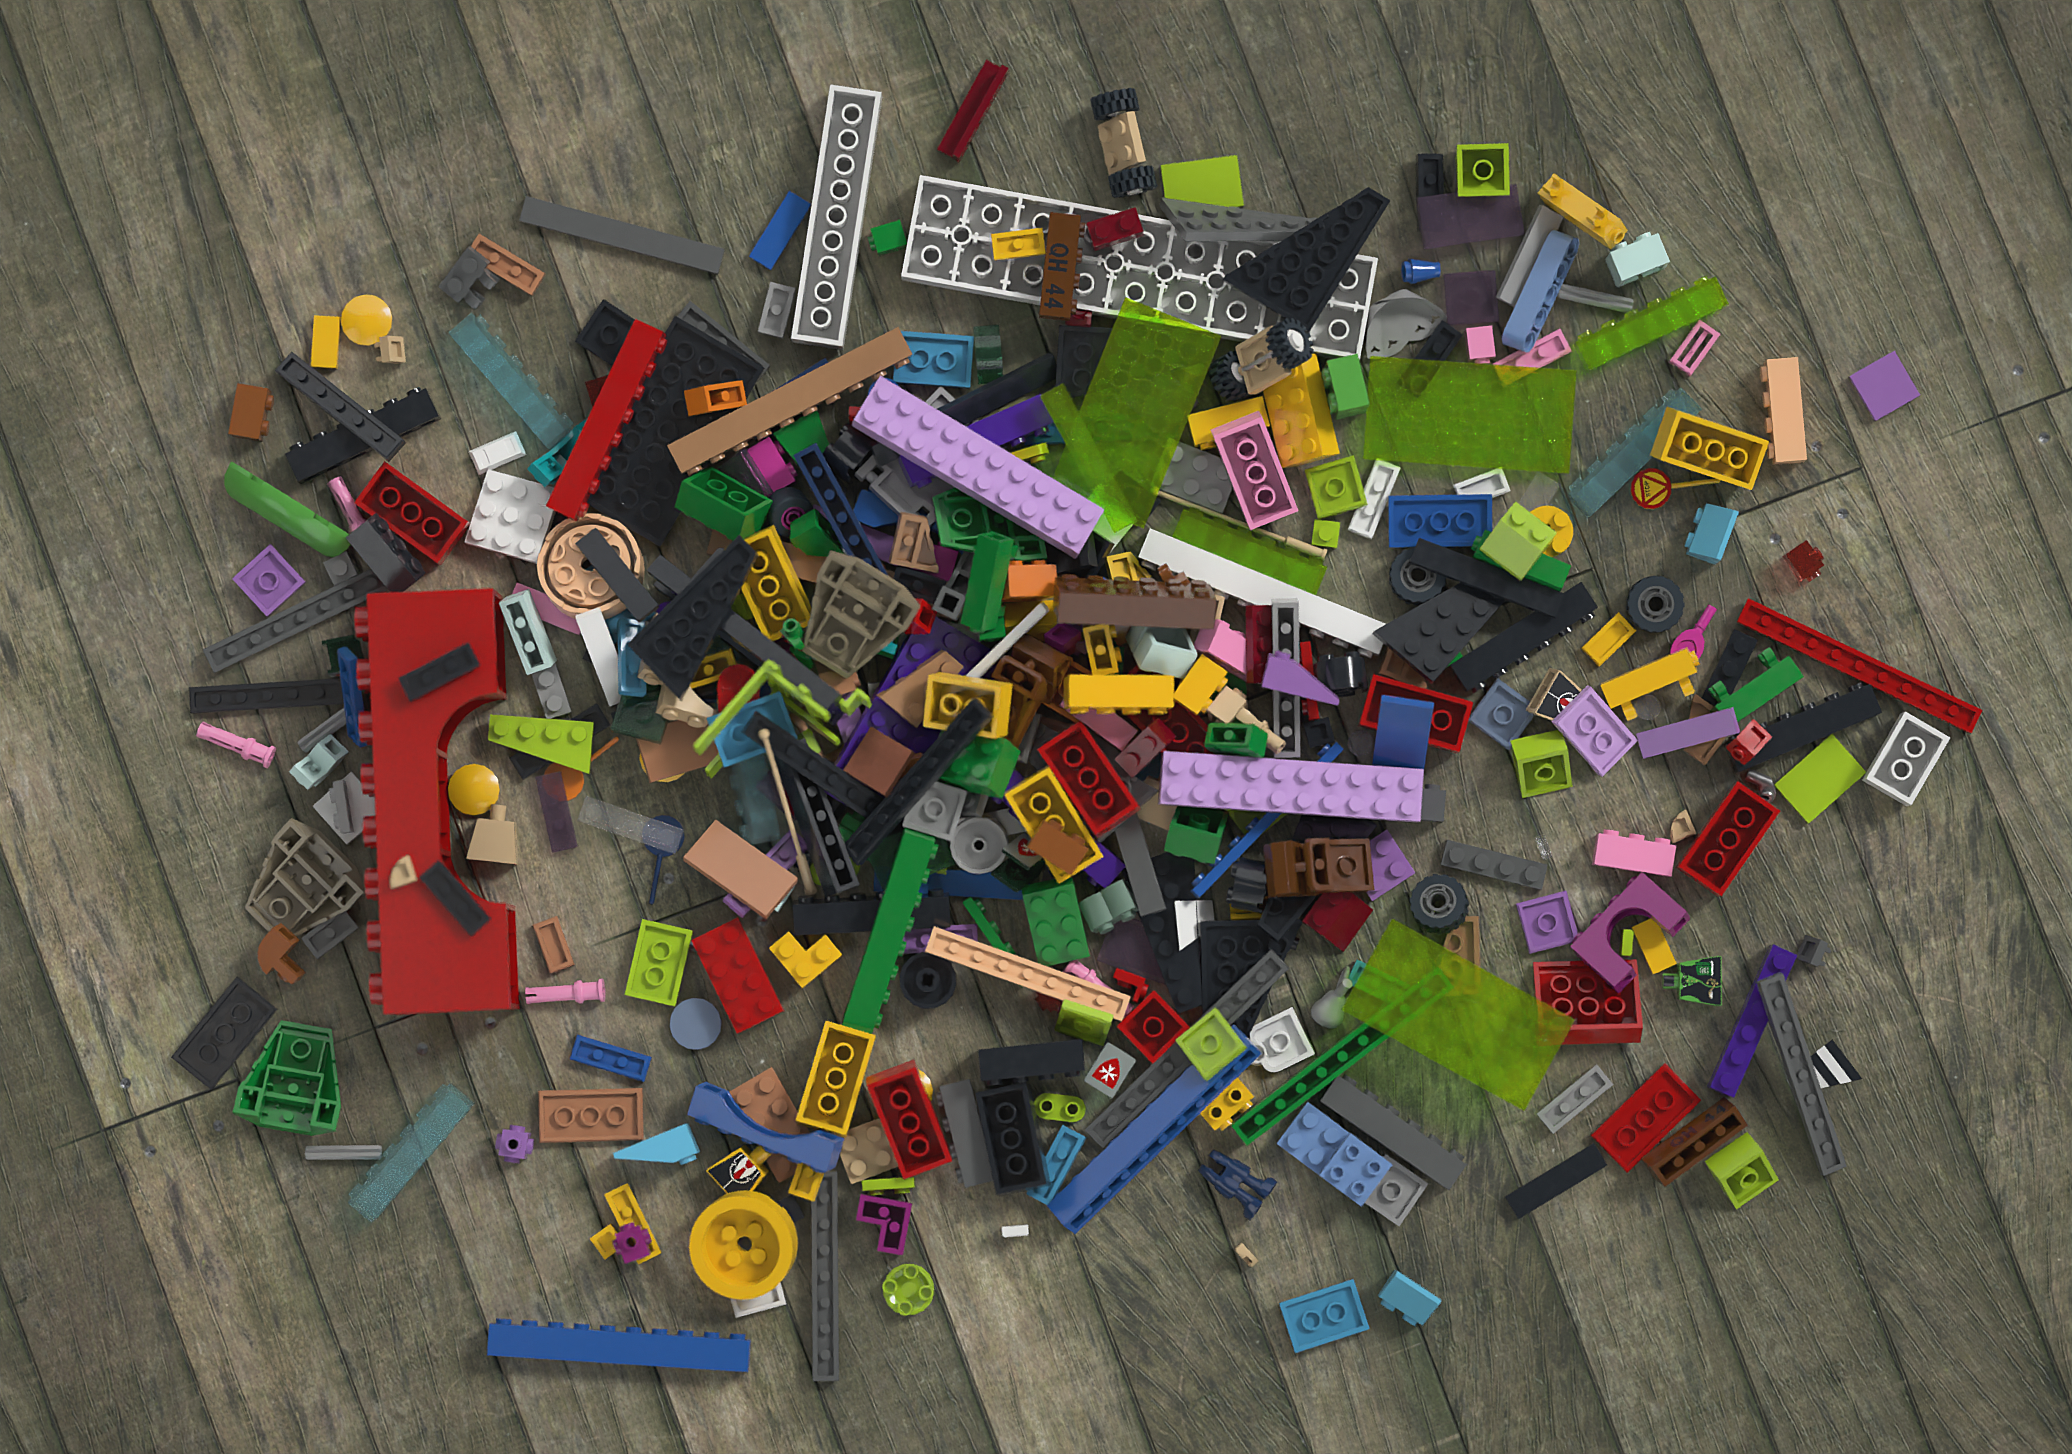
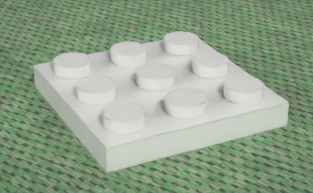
[465,469,556,564]

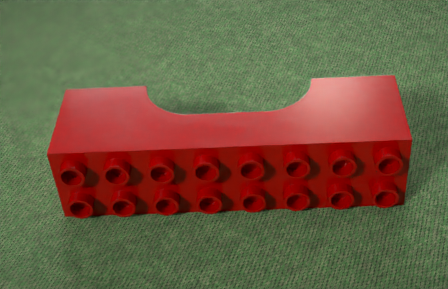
[355,588,520,1015]

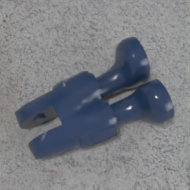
[1198,1149,1278,1221]

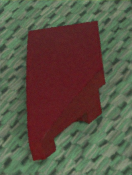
[1065,310,1092,328]

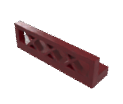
[937,59,1009,163]

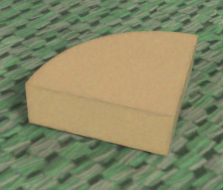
[1670,810,1696,844]
[390,855,418,889]
[1235,1242,1259,1267]

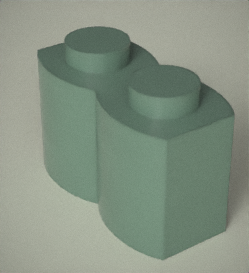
[1078,879,1139,934]

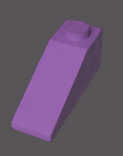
[1261,651,1339,705]

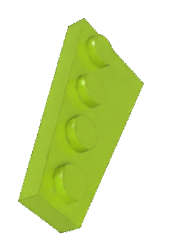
[488,714,594,774]

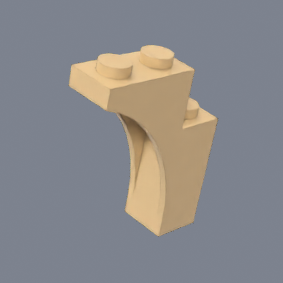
[637,613,714,728]

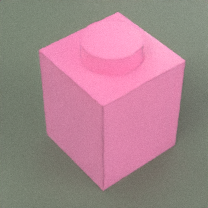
[1464,325,1496,366]

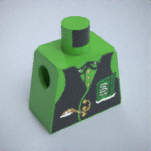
[1662,956,1722,1006]

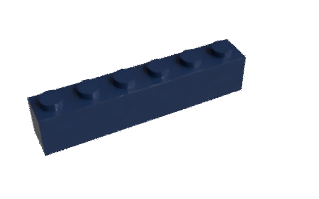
[793,443,888,576]

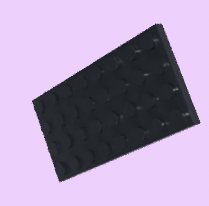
[587,316,765,547]

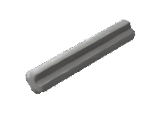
[1557,284,1633,313]
[298,704,366,753]
[305,1145,382,1160]

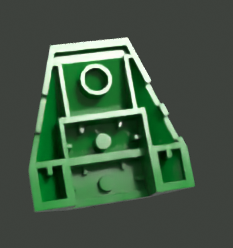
[932,464,1047,562]
[233,1020,341,1136]

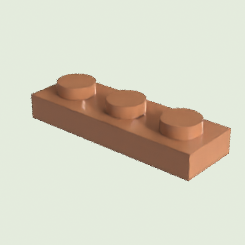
[471,234,546,296]

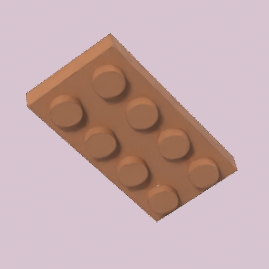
[730,1067,810,1183]

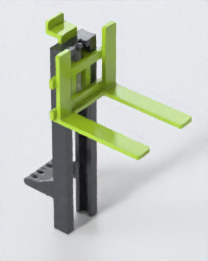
[647,548,872,778]

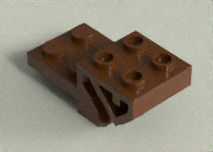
[991,634,1073,748]
[1263,838,1374,897]

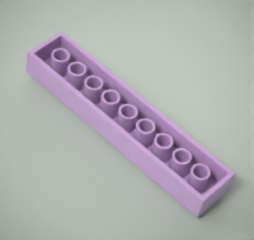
[852,376,1105,558]
[1158,751,1424,823]

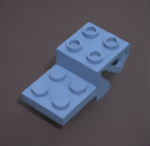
[1276,1102,1393,1207]

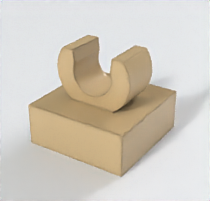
[374,336,406,364]

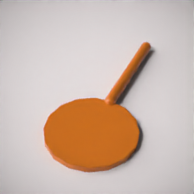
[543,737,619,801]

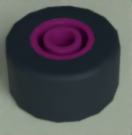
[767,487,813,538]

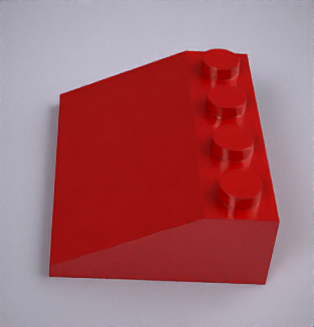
[1533,959,1643,1045]

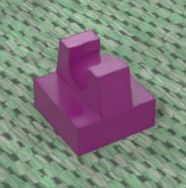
[1044,623,1081,656]

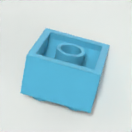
[1684,503,1739,565]
[1377,1269,1442,1326]

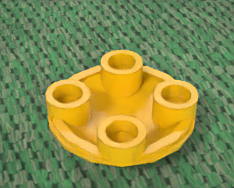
[341,295,392,346]
[448,764,500,815]

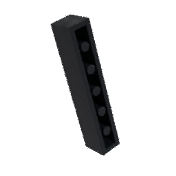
[285,387,441,484]
[1449,582,1598,693]
[1724,682,1882,773]
[773,738,860,897]
[793,888,951,935]

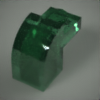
[973,324,1003,385]

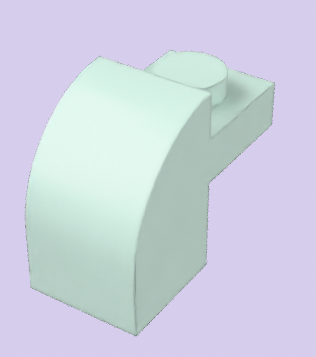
[289,734,349,790]

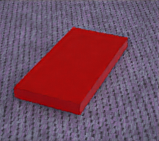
[1590,1063,1701,1173]

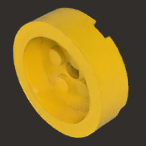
[689,1191,798,1300]

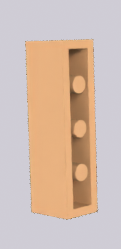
[1760,357,1807,465]

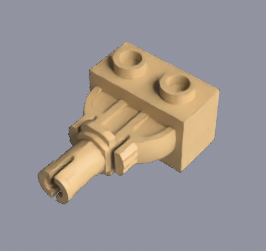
[1207,686,1286,755]

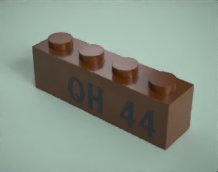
[1039,212,1086,321]
[1641,1097,1748,1187]

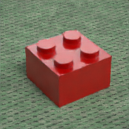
[1116,990,1190,1064]

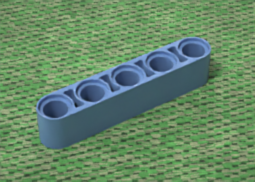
[1502,230,1579,353]

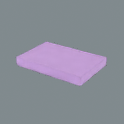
[1551,685,1638,777]

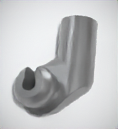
[1745,768,1776,803]

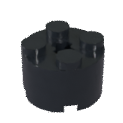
[823,423,875,484]
[1313,652,1368,698]
[1226,857,1268,914]

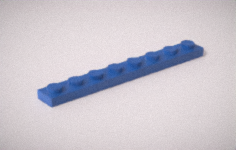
[1190,742,1344,899]

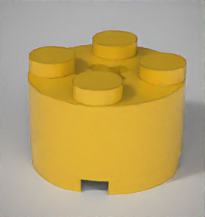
[1530,506,1573,558]

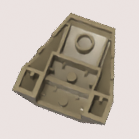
[803,551,920,679]
[245,818,365,936]

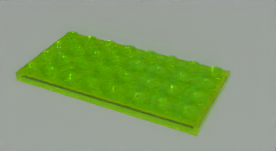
[1053,297,1222,528]
[1363,356,1577,474]
[1341,918,1575,1111]

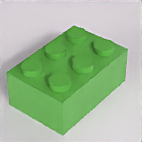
[1321,354,1369,420]

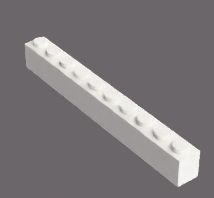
[1138,528,1385,658]

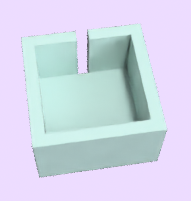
[1605,232,1670,288]
[1125,626,1198,679]

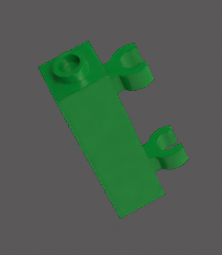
[1471,530,1571,592]
[960,532,1018,634]
[1708,647,1804,722]

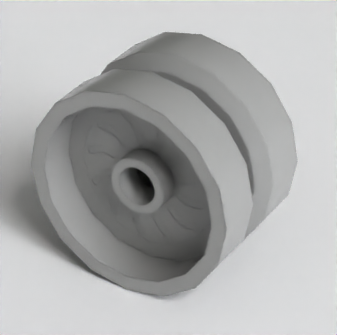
[950,815,1009,874]

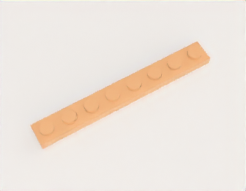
[925,927,1131,1021]

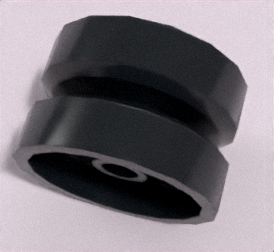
[900,952,957,1009]

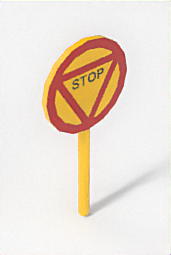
[1631,468,1721,509]

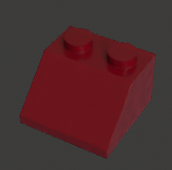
[1302,892,1373,952]

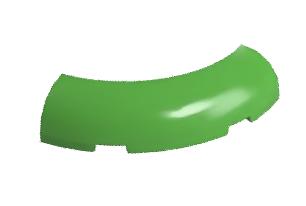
[224,461,351,558]

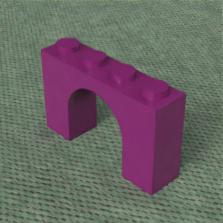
[1570,872,1690,993]

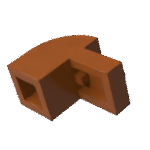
[258,923,306,984]

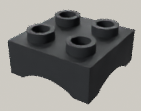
[1044,530,1098,576]

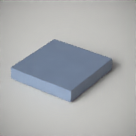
[1468,678,1535,751]

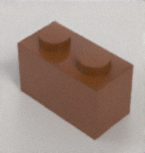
[228,383,274,442]
[1026,819,1088,876]

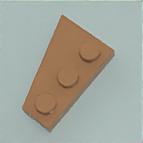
[1438,916,1481,995]

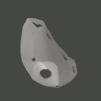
[1366,289,1447,360]

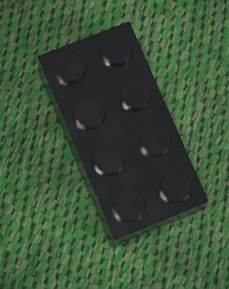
[978,1039,1085,1085]
[975,1082,1051,1196]

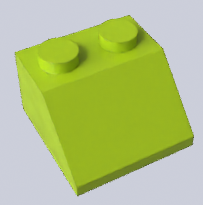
[1455,143,1510,197]
[1479,501,1557,581]
[1510,730,1573,798]
[1704,1132,1779,1210]

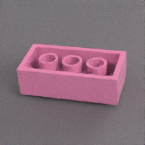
[1211,411,1298,530]

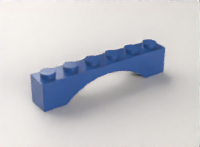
[853,489,964,555]
[687,1082,844,1173]

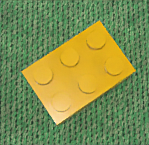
[923,672,1012,738]

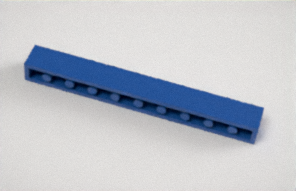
[1047,1024,1262,1234]
[487,1318,751,1372]

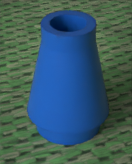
[1401,259,1441,284]

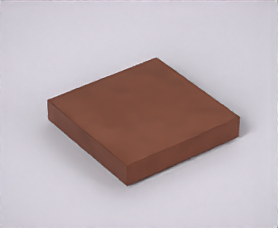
[843,727,915,797]

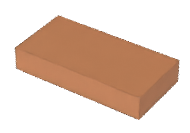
[533,916,575,974]

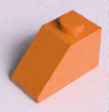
[684,380,747,416]

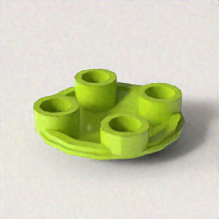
[882,1264,934,1316]

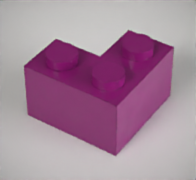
[856,1194,913,1255]

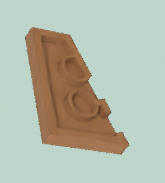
[876,650,964,728]

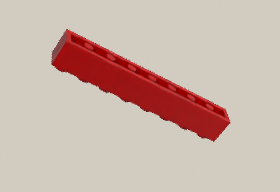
[546,319,667,522]

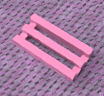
[1669,319,1720,377]

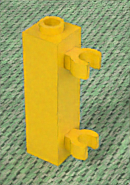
[1538,174,1628,250]
[1600,647,1700,721]

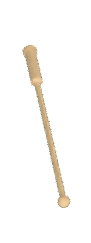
[1150,486,1328,561]
[759,729,817,895]

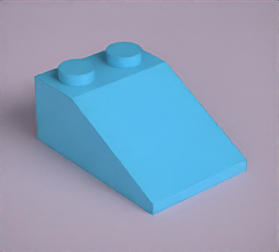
[613,1123,700,1165]

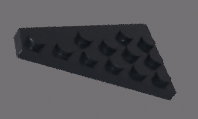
[1223,187,1391,333]
[1200,918,1302,1037]

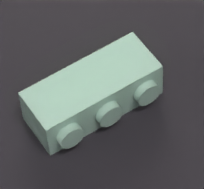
[499,589,557,675]

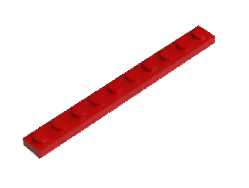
[1736,598,1982,734]

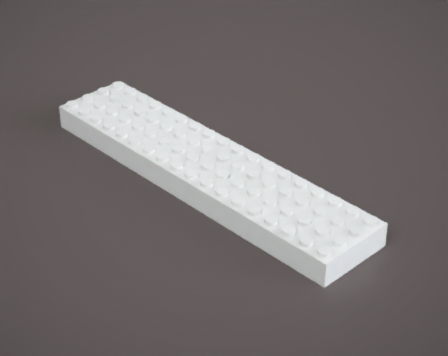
[901,175,1378,360]

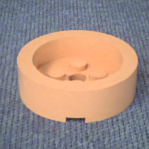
[537,513,645,620]

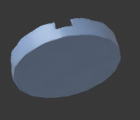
[670,998,722,1050]

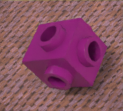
[612,1222,652,1264]

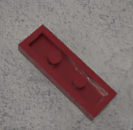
[1245,605,1272,683]

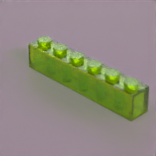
[1574,275,1729,373]
[1040,383,1138,533]
[1172,507,1327,595]

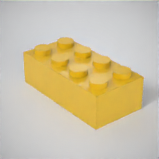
[1263,354,1340,468]
[1650,406,1769,490]
[723,525,812,641]
[1064,675,1174,715]
[1004,765,1103,883]
[796,1021,876,1138]

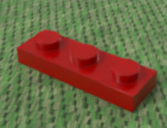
[1299,641,1319,721]

